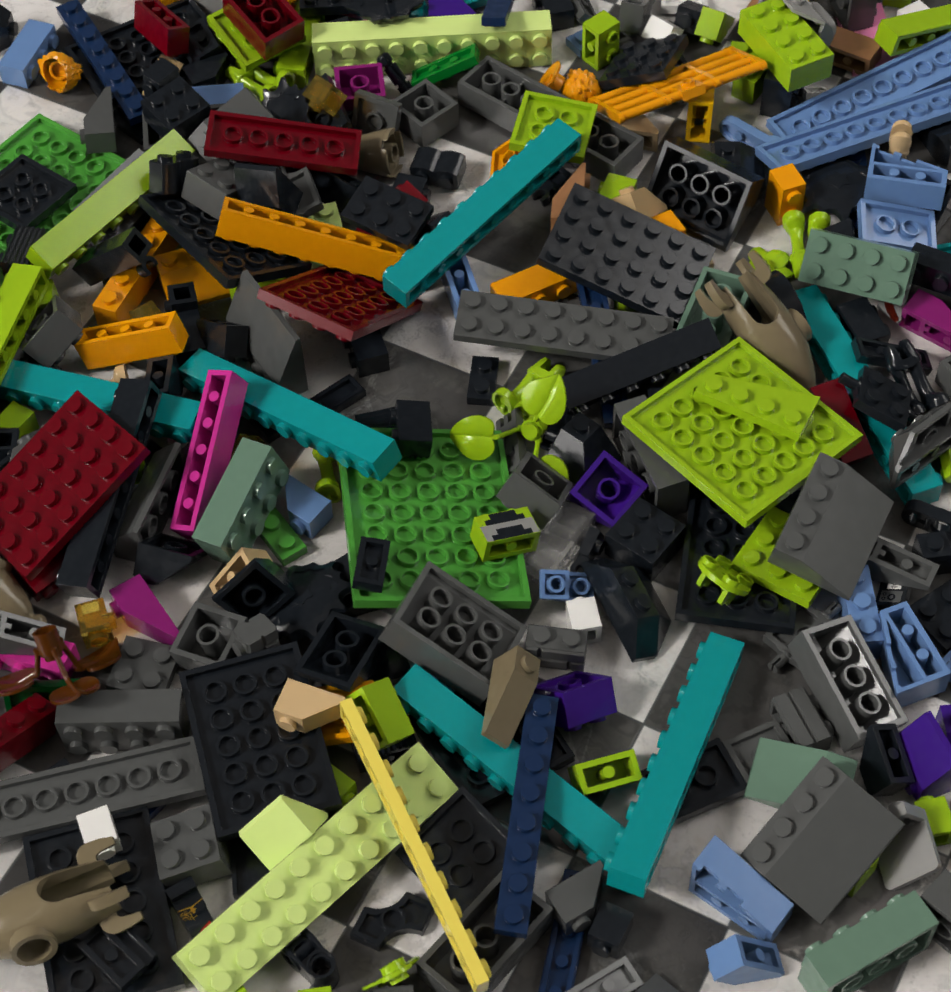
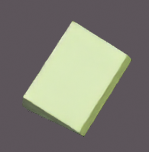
[238,795,329,871]

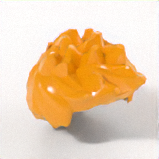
[37,51,83,93]
[560,68,602,102]

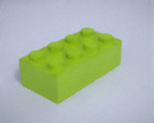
[738,0,834,92]

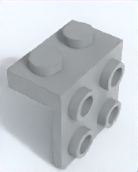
[878,801,942,891]

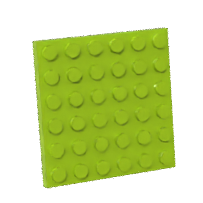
[621,336,863,528]

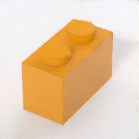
[764,163,806,226]

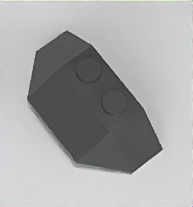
[889,402,951,490]

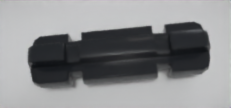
[377,52,413,94]

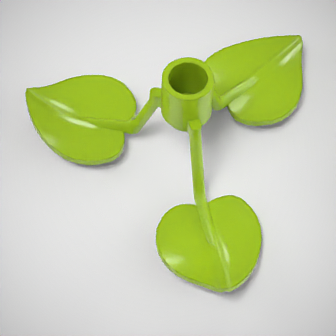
[450,373,569,480]

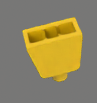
[685,88,715,143]

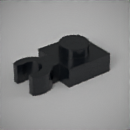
[532,167,572,207]

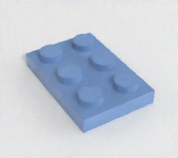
[857,198,937,250]

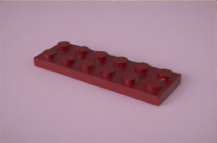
[204,110,362,176]

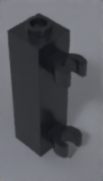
[72,227,158,287]

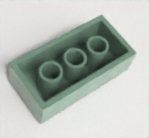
[798,228,920,306]
[676,266,752,369]
[192,437,290,564]
[798,890,939,992]

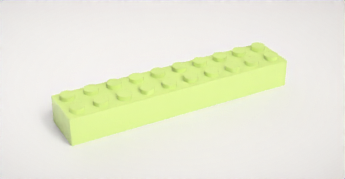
[312,10,552,79]
[171,742,458,992]

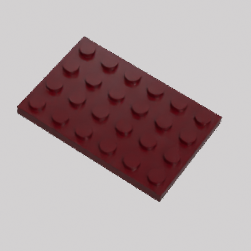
[257,265,423,342]
[0,390,151,582]

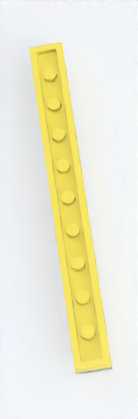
[340,697,492,992]

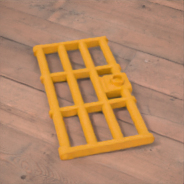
[587,46,768,124]

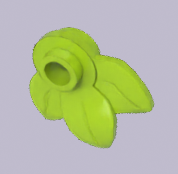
[748,247,794,279]
[361,956,420,991]

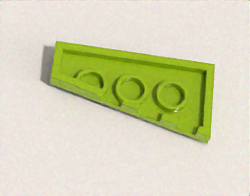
[693,372,820,442]

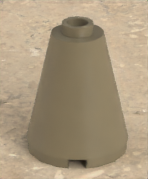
[358,128,404,178]

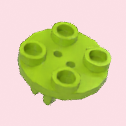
[696,554,754,606]

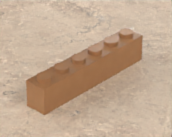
[746,0,882,75]

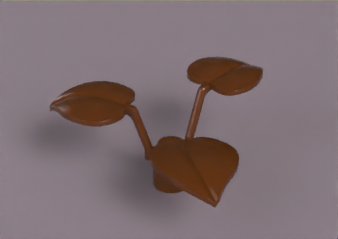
[0,625,121,705]

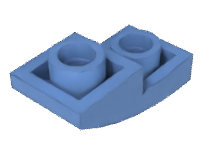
[539,569,594,602]

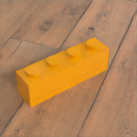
[74,311,189,370]

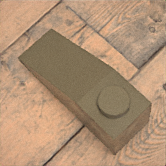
[481,645,541,749]

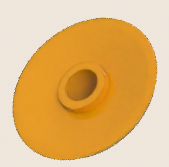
[539,61,565,92]

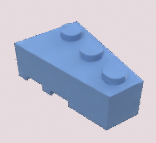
[863,143,948,211]
[879,601,951,707]
[689,835,794,943]

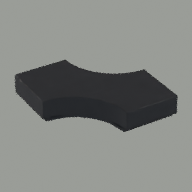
[350,892,435,952]

